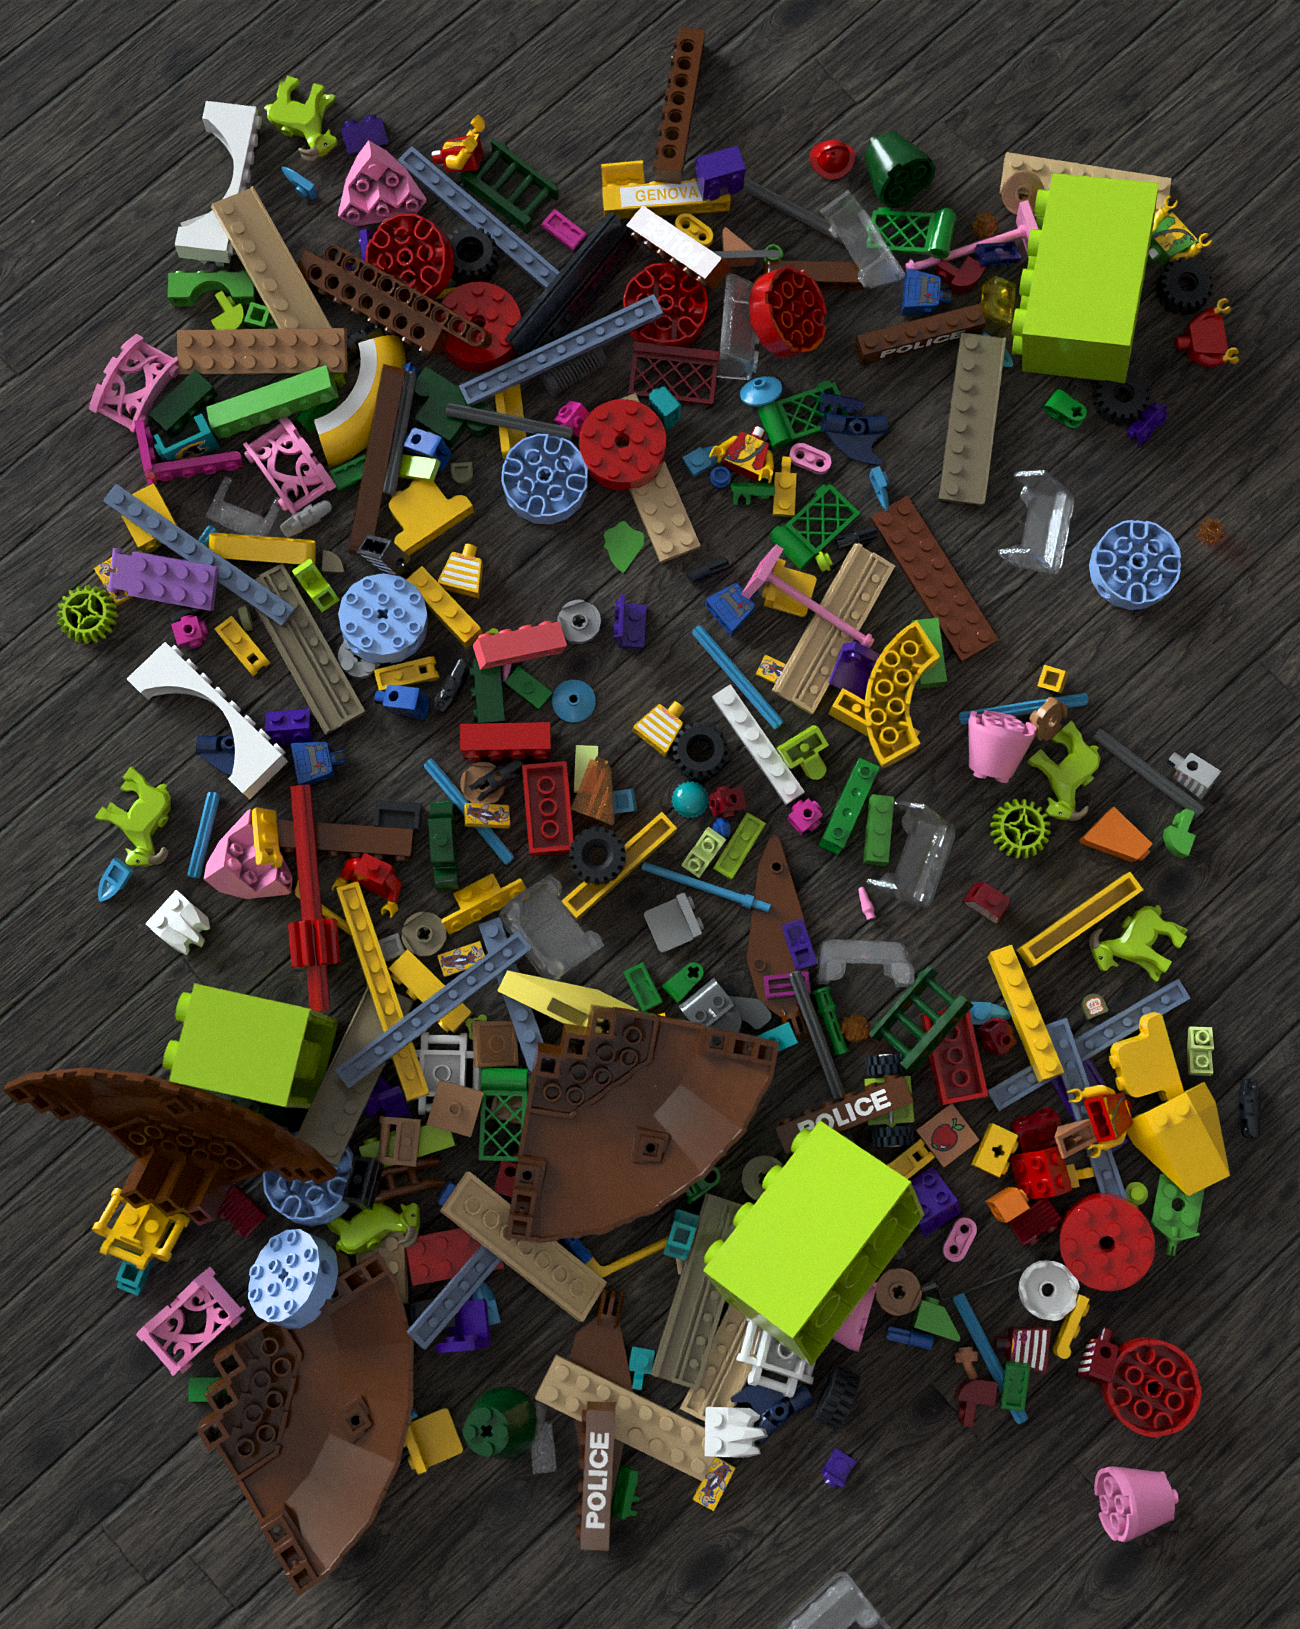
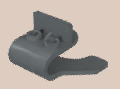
[679,978,771,1044]

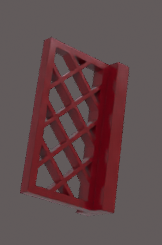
[628,342,719,406]

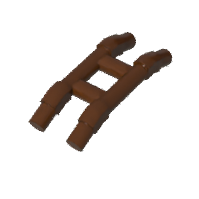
[374,1157,445,1204]

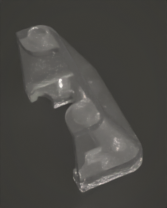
[499,874,604,981]
[817,939,914,988]

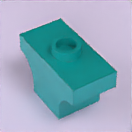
[756,1022,799,1052]
[663,1209,699,1261]
[115,1251,155,1296]

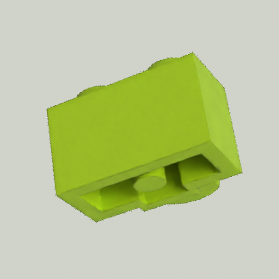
[776,725,829,779]

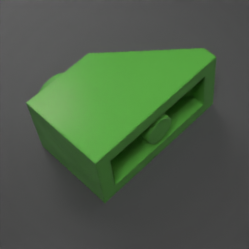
[911,1296,960,1342]

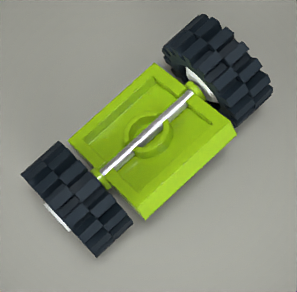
[864,1054,915,1147]

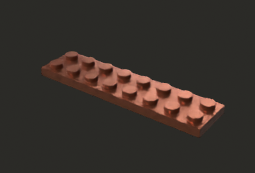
[870,495,999,663]

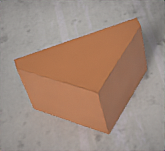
[722,227,757,267]
[1055,1119,1097,1158]

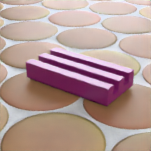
[763,971,811,999]

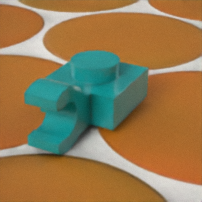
[628,1346,655,1390]

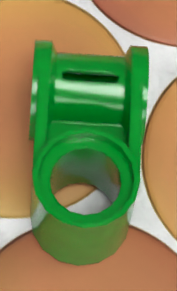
[1043,390,1087,429]
[662,962,704,1003]
[684,1166,720,1204]

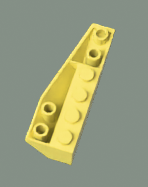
[497,970,638,1027]

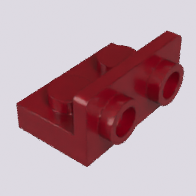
[1010,1107,1062,1153]

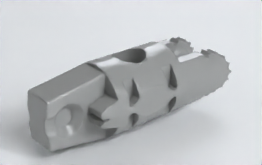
[280,500,332,538]

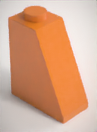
[1079,807,1153,862]

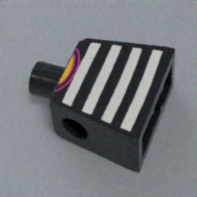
[357,534,410,578]

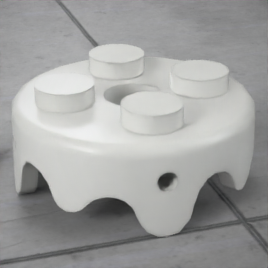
[1018,1260,1080,1321]

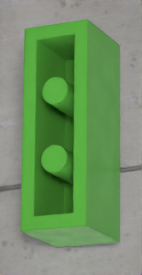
[911,618,947,689]
[863,794,894,866]

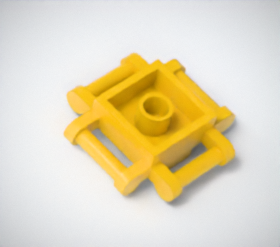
[92,1188,190,1271]

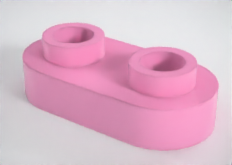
[789,443,831,475]
[942,1217,977,1262]

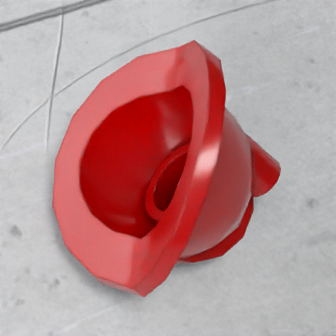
[809,139,855,180]

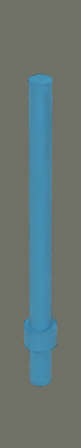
[641,861,771,913]

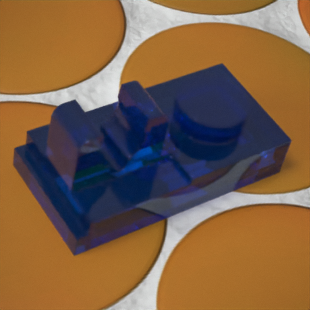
[974,241,1022,267]
[819,391,864,414]

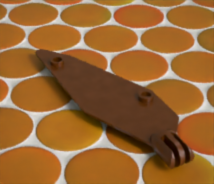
[746,835,811,1041]
[570,1288,633,1503]

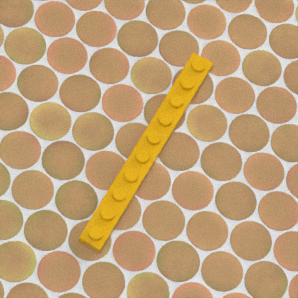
[336,881,429,1102]

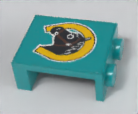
[154,414,220,462]

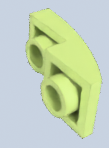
[574,745,598,794]
[681,827,726,878]
[1187,1027,1214,1076]

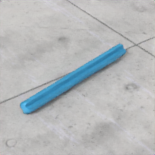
[692,625,783,729]
[959,693,1088,725]
[424,759,514,865]
[953,1293,1028,1424]

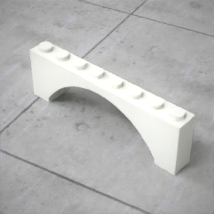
[175,101,262,263]
[127,642,288,799]

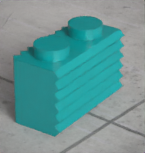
[648,386,681,432]

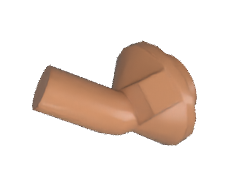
[954,1347,978,1379]

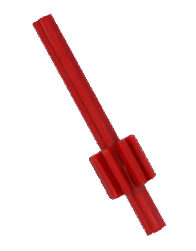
[288,785,341,1011]

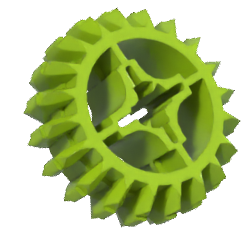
[56,585,118,644]
[990,799,1051,859]

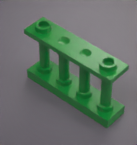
[818,758,880,856]

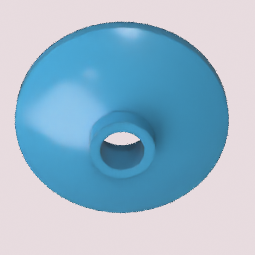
[740,376,782,406]
[552,680,596,723]

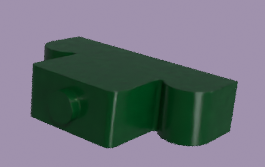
[414,366,496,448]
[428,800,460,893]

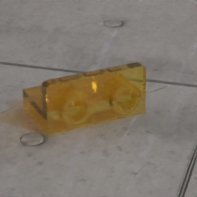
[980,276,1017,326]

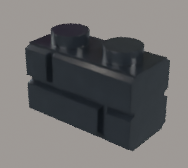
[342,1155,384,1210]

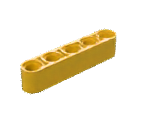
[209,533,316,564]

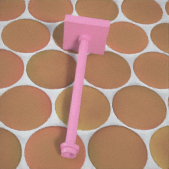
[905,200,1038,272]
[741,544,875,648]

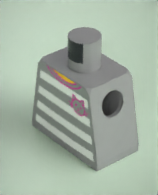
[1167,752,1221,800]

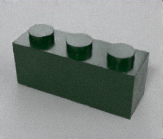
[148,370,217,438]
[469,658,506,724]

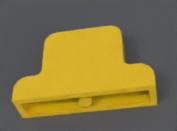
[389,480,474,556]
[1109,1012,1184,1101]

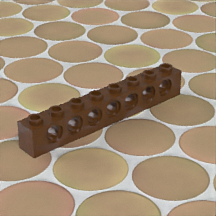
[652,27,705,185]
[297,249,450,356]

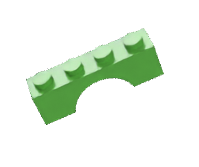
[168,270,258,306]

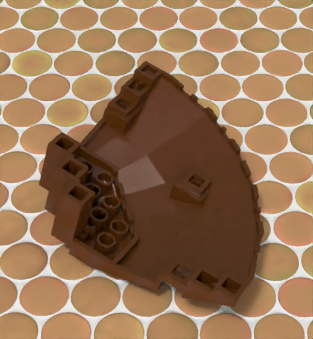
[506,1004,779,1243]
[3,1067,337,1226]
[196,1251,414,1596]

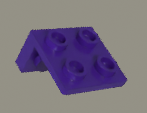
[614,594,646,649]
[829,642,881,700]
[911,1167,962,1237]
[436,1298,491,1353]

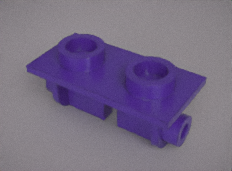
[1127,403,1167,446]

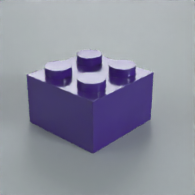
[695,146,746,201]

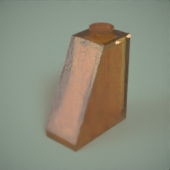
[571,756,615,825]

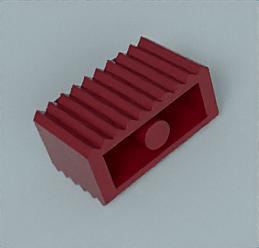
[218,1184,269,1237]
[1006,1197,1062,1246]

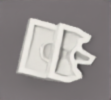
[146,890,210,955]
[705,1407,768,1457]

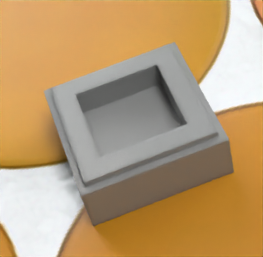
[378,933,405,962]

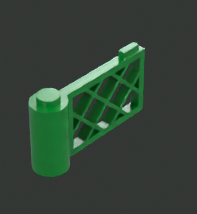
[866,207,956,259]
[757,380,849,449]
[770,484,860,570]
[479,1068,531,1161]

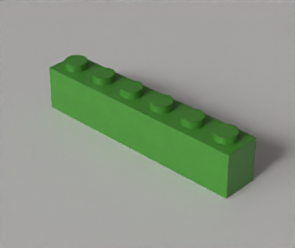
[206,365,339,439]

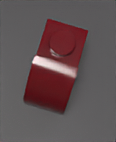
[934,256,986,295]
[954,1377,998,1427]

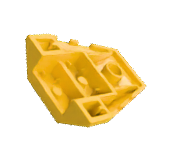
[1127,1082,1230,1196]

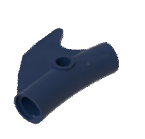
[821,412,888,466]
[196,728,261,776]
[730,1380,814,1444]

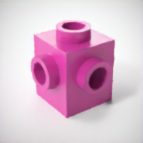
[554,400,590,437]
[171,615,209,649]
[787,798,823,835]

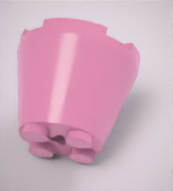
[968,710,1037,783]
[832,1282,878,1352]
[1095,1466,1179,1542]

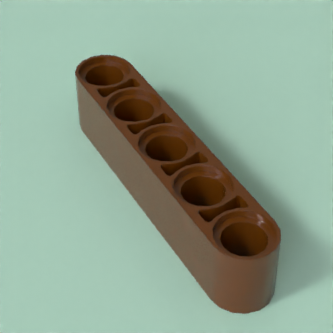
[764,261,867,290]

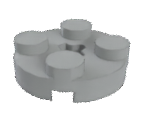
[557,600,601,644]
[338,641,382,679]

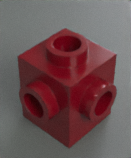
[709,786,747,819]
[977,1017,1017,1055]

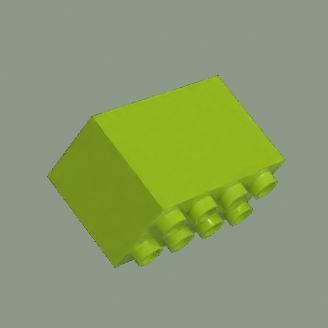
[1012,173,1159,383]
[163,983,339,1109]
[703,1121,924,1366]

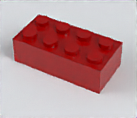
[460,722,552,762]
[522,761,574,857]
[920,1010,988,1105]
[406,1227,506,1286]

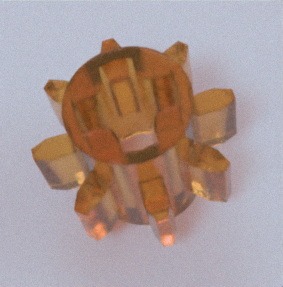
[971,211,999,239]
[1196,517,1225,545]
[841,1014,870,1042]

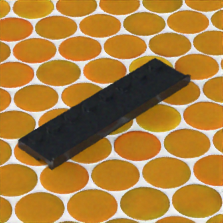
[505,213,639,357]

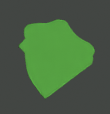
[604,521,644,573]

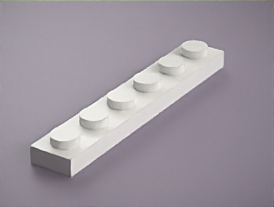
[712,684,805,805]

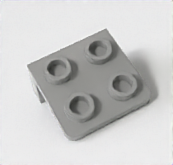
[644,892,704,952]

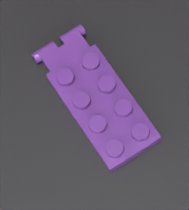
[108,548,219,611]

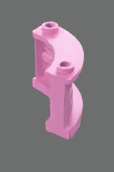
[89,334,179,433]
[243,417,336,515]
[136,1267,246,1376]

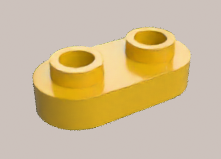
[675,213,713,248]

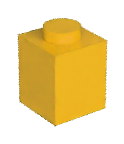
[1038,665,1068,694]

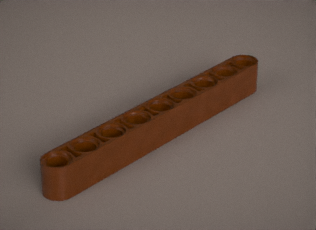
[324,244,492,349]
[348,364,405,556]

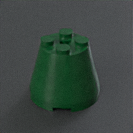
[864,130,936,208]
[462,1386,538,1460]

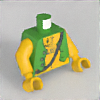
[1147,195,1213,265]

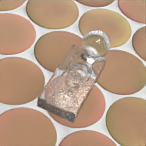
[531,1402,557,1474]

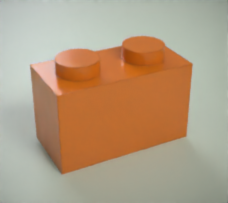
[985,1187,1030,1223]

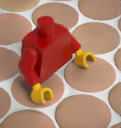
[1174,298,1239,368]
[331,853,402,918]

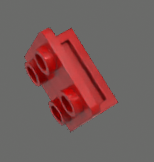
[1010,1146,1072,1200]

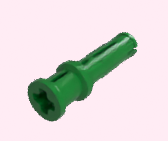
[811,986,849,1055]

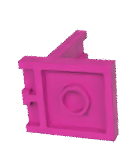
[134,419,243,485]

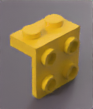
[762,558,816,617]
[403,1408,463,1475]

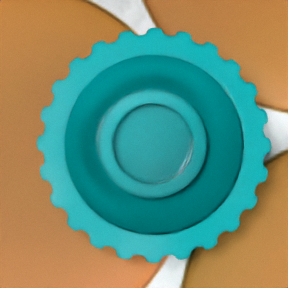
[671,781,709,819]

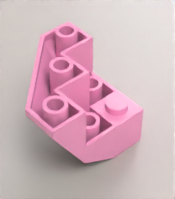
[338,141,427,227]
[204,809,293,899]

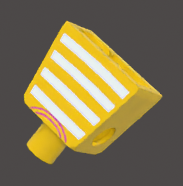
[438,544,483,599]
[633,701,685,757]

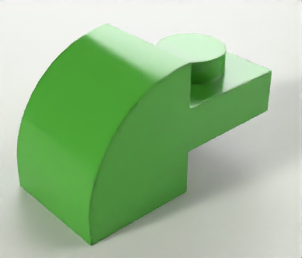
[244,302,279,329]
[1163,808,1196,859]

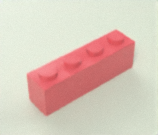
[473,621,567,670]

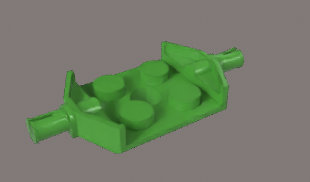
[1151,1173,1205,1256]

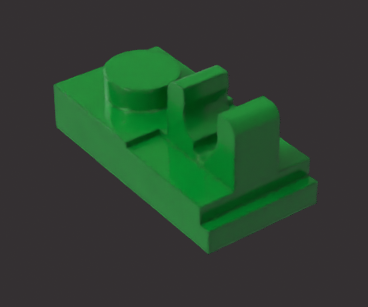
[294,399,338,434]
[731,482,775,505]
[611,1465,639,1519]

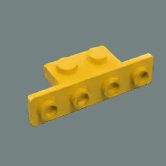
[441,873,528,934]

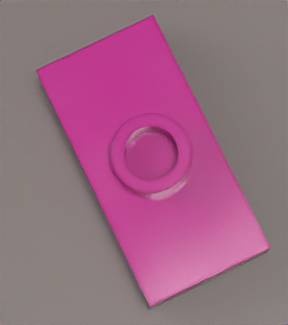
[541,209,587,252]

